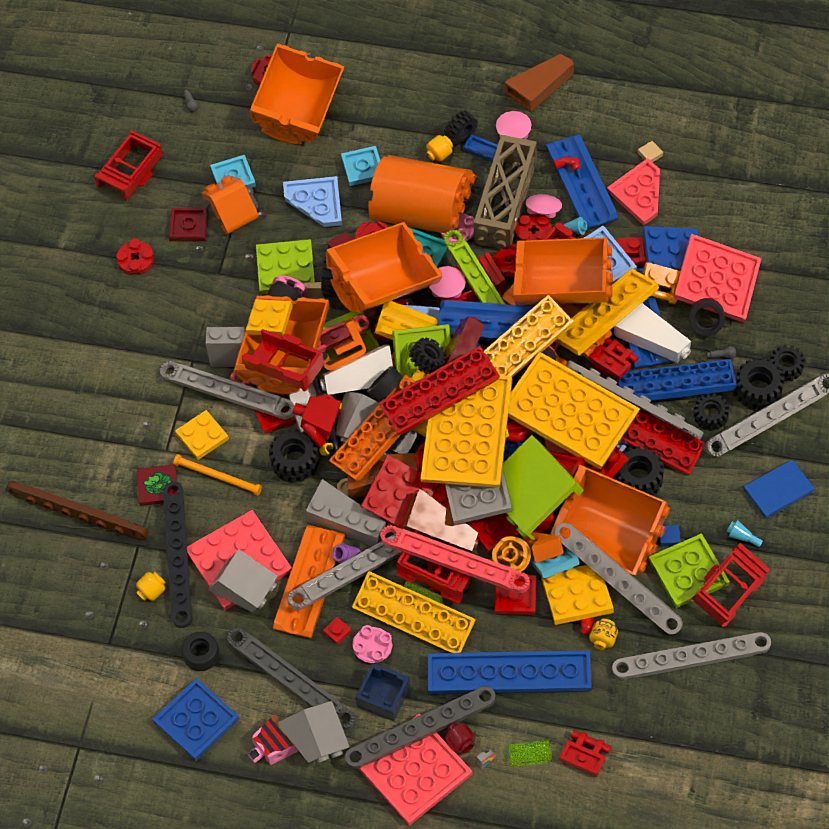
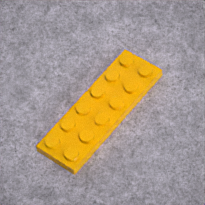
[555,268,659,356]

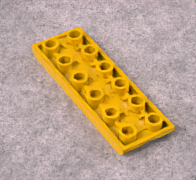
[484,295,574,378]
[375,301,487,350]
[352,571,476,653]

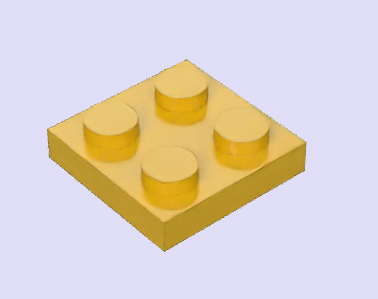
[246,299,293,336]
[175,410,229,460]

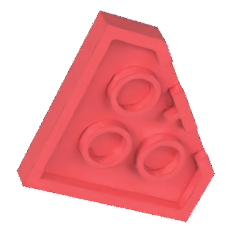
[607,158,660,226]

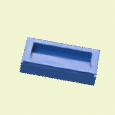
[463,134,498,162]

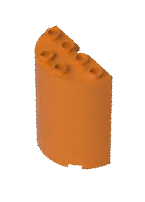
[250,44,344,144]
[369,155,476,234]
[326,222,442,313]
[513,237,613,306]
[234,295,329,394]
[550,465,670,576]

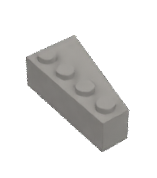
[306,479,386,546]

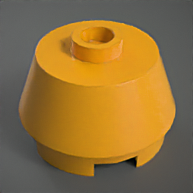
[492,536,531,572]

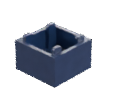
[356,663,411,721]

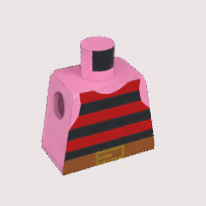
[247,714,299,765]

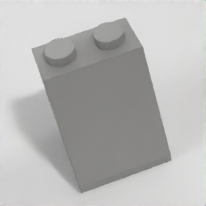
[206,327,246,367]
[335,392,379,443]
[208,549,278,612]
[278,701,350,763]

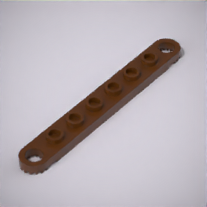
[5,481,149,540]

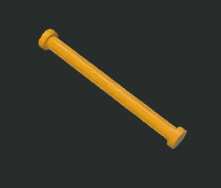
[173,454,262,496]

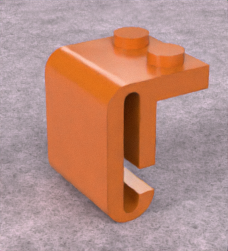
[201,175,259,234]
[323,318,366,370]

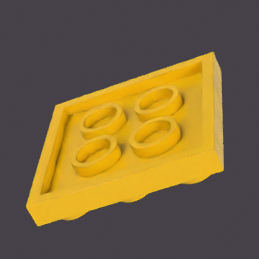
[541,565,614,625]

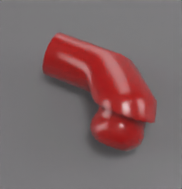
[553,156,581,170]
[580,617,594,635]

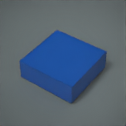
[660,525,681,546]

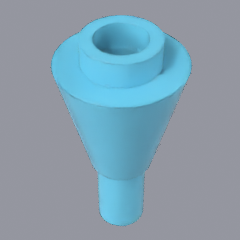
[564,217,587,235]
[726,520,763,547]

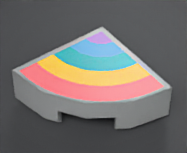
[477,749,496,769]

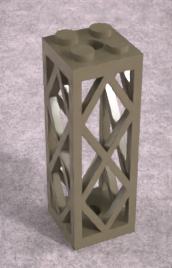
[474,135,537,250]

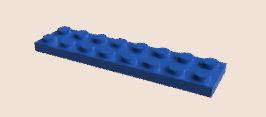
[428,650,592,694]

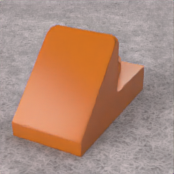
[523,532,564,563]

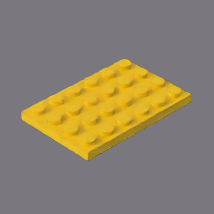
[508,352,640,470]
[421,375,512,488]

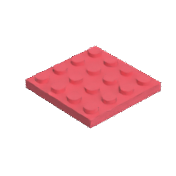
[673,234,761,323]
[187,510,292,611]
[358,714,473,826]

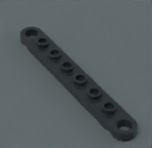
[163,482,192,628]

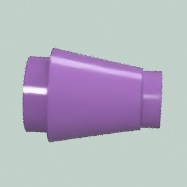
[332,543,361,563]

